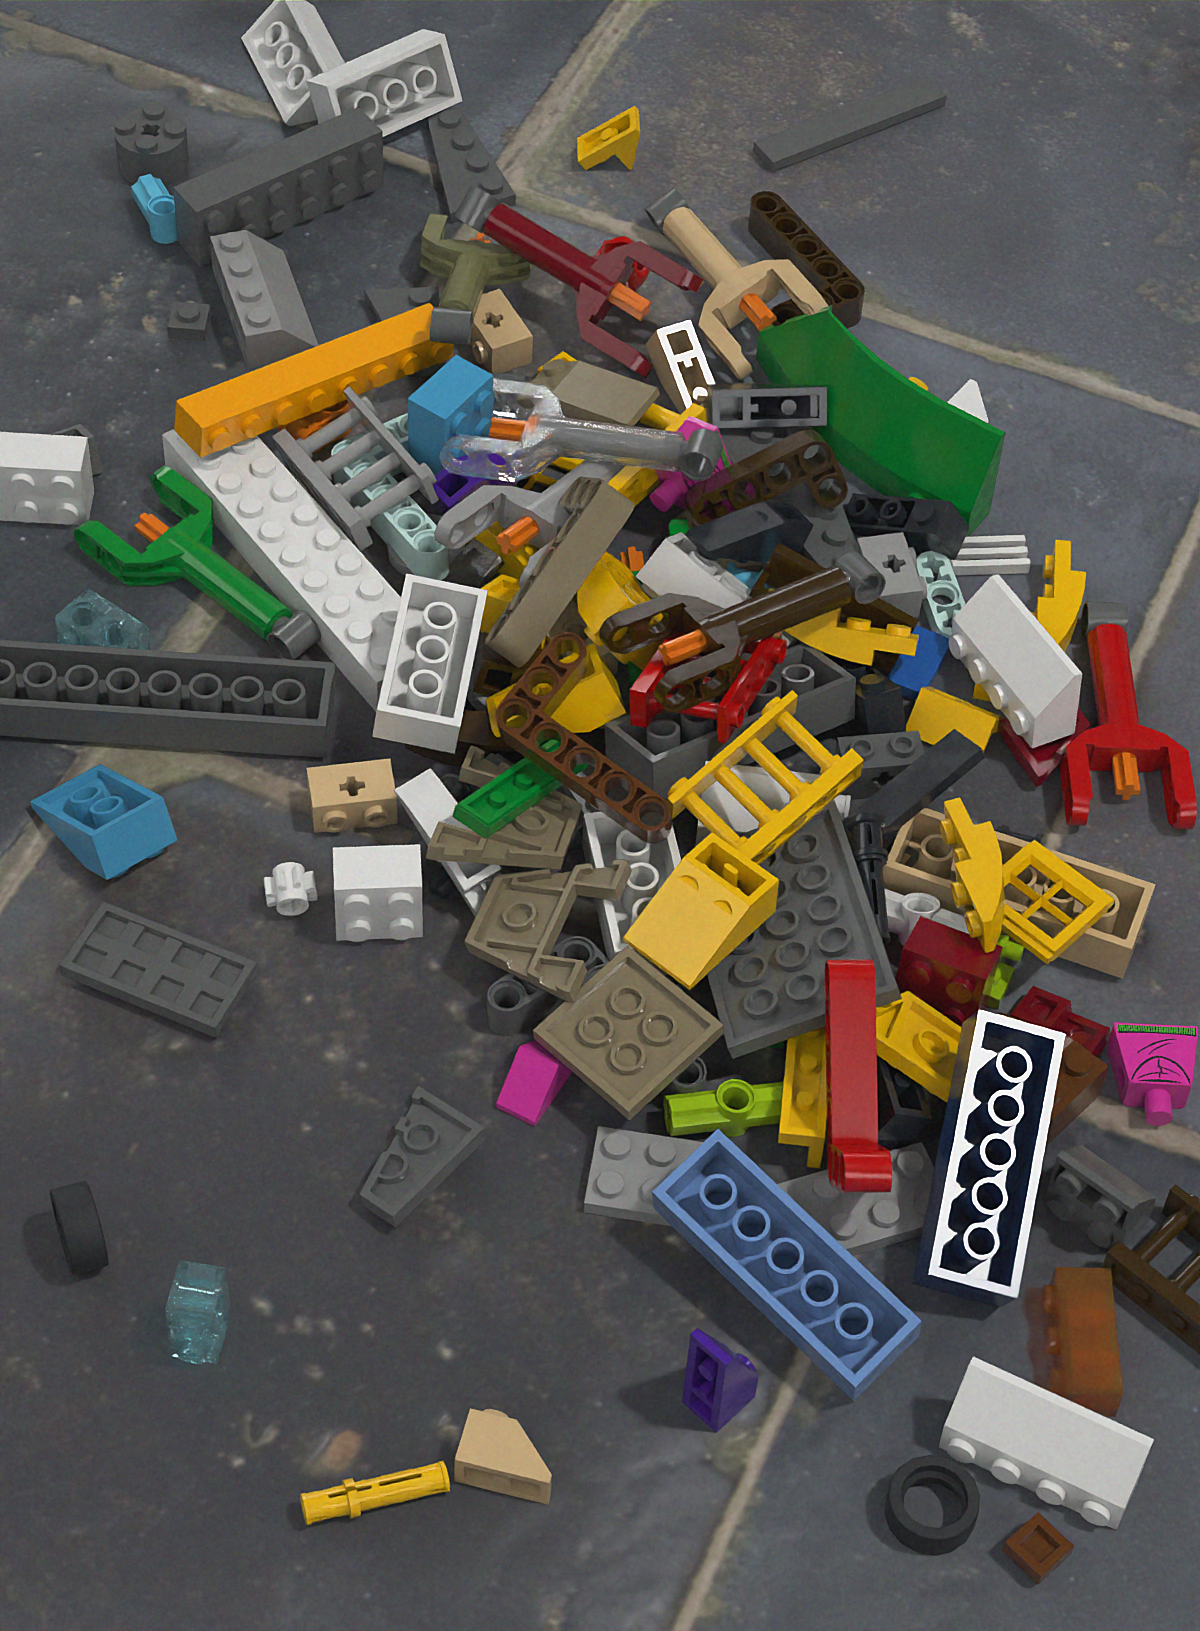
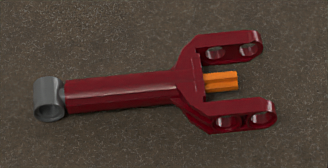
[454,184,705,378]

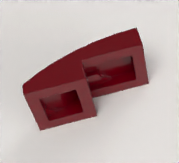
[1011,986,1111,1057]

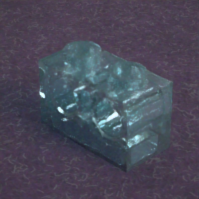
[55,588,151,650]
[165,1260,231,1364]

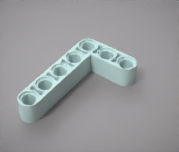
[331,413,449,581]

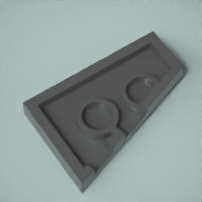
[359,1086,487,1228]

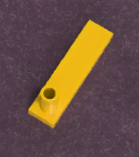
[608,403,707,507]

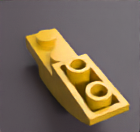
[1031,540,1086,652]
[769,589,919,666]
[939,797,1005,953]

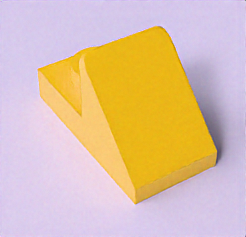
[577,106,640,170]

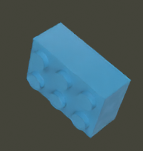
[408,355,495,476]

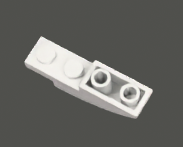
[394,768,501,917]

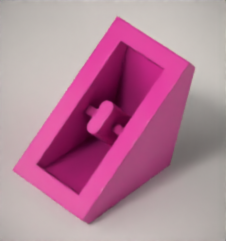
[496,1040,572,1127]

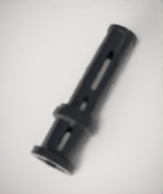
[846,813,891,945]

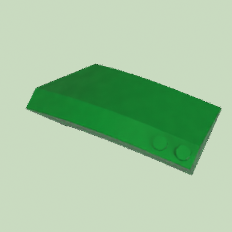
[756,305,1006,537]

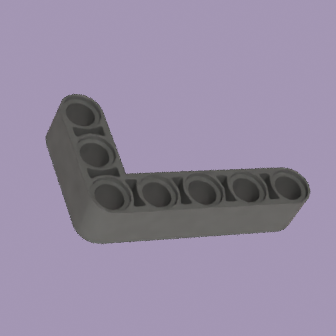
[487,936,707,1099]

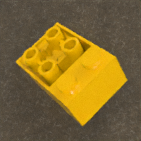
[623,832,779,990]

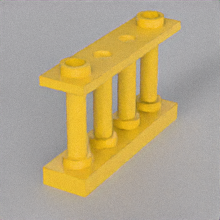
[667,690,864,865]

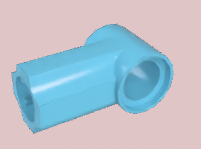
[131,174,178,244]

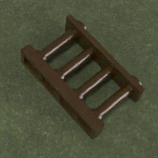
[1100,1184,1200,1354]

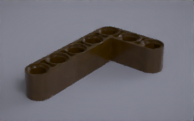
[748,191,865,329]

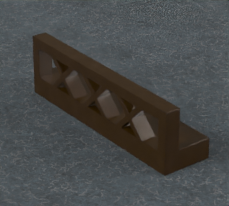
[749,543,919,673]

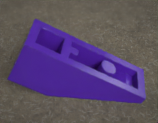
[682,1328,759,1433]

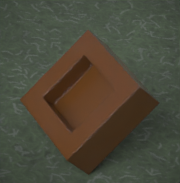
[1002,1512,1074,1584]

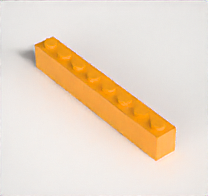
[174,303,454,458]

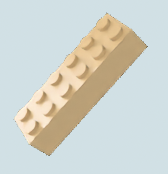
[883,808,1156,979]

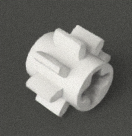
[264,862,317,916]

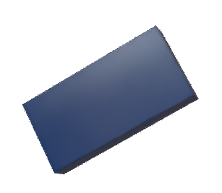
[887,625,950,701]

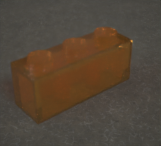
[1042,1267,1123,1417]

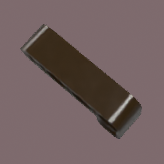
[684,429,848,525]

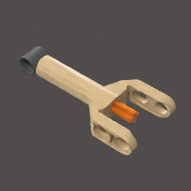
[645,188,828,381]

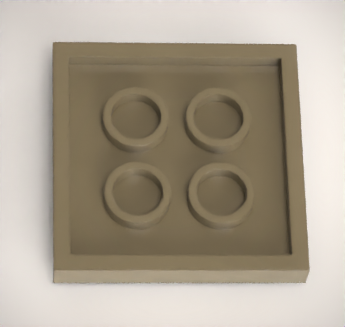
[533,946,724,1120]

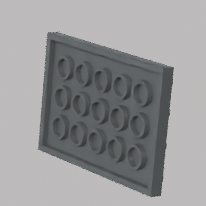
[680,800,902,1059]

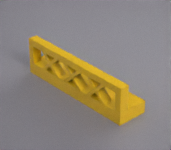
[778,1026,827,1168]

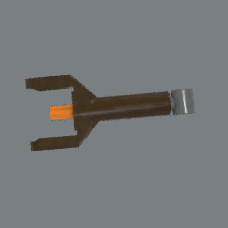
[599,551,886,713]

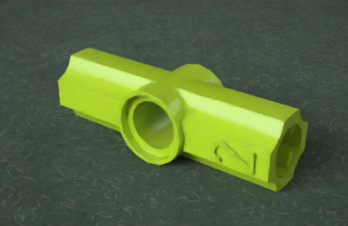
[663,1079,783,1137]

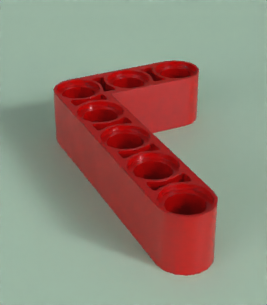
[824,959,892,1193]

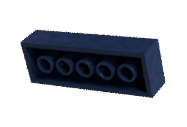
[912,1009,1065,1308]

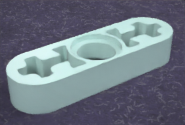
[916,551,965,638]

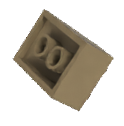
[516,359,660,432]

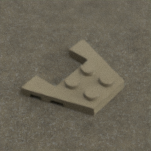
[426,746,583,870]
[464,859,632,1003]

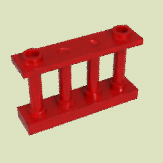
[630,631,787,744]

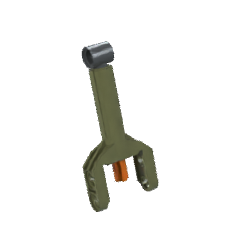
[420,213,533,346]

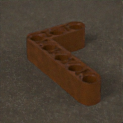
[496,632,672,844]

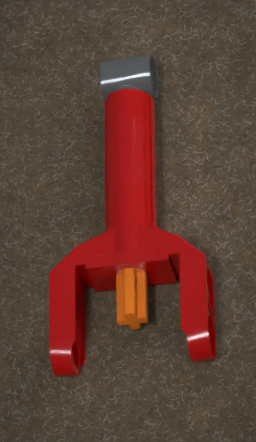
[1059,601,1197,830]

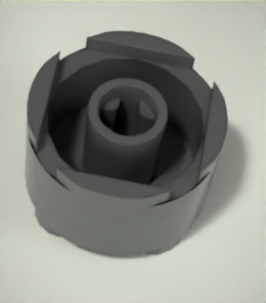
[114,101,189,186]

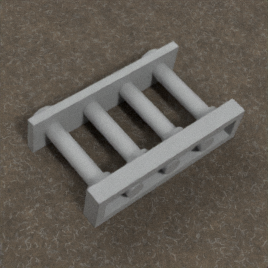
[272,387,438,551]

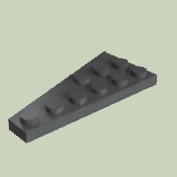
[718,426,860,569]

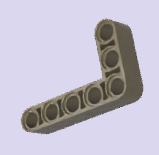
[485,476,635,668]

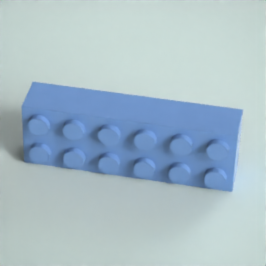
[652,1129,922,1401]

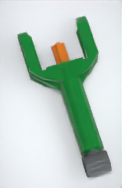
[73,466,321,660]

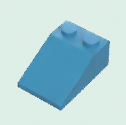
[30,764,177,880]

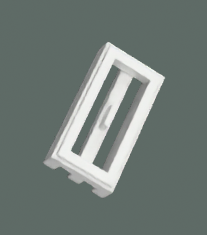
[949,535,1030,576]

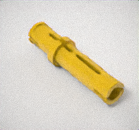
[300,1461,450,1525]

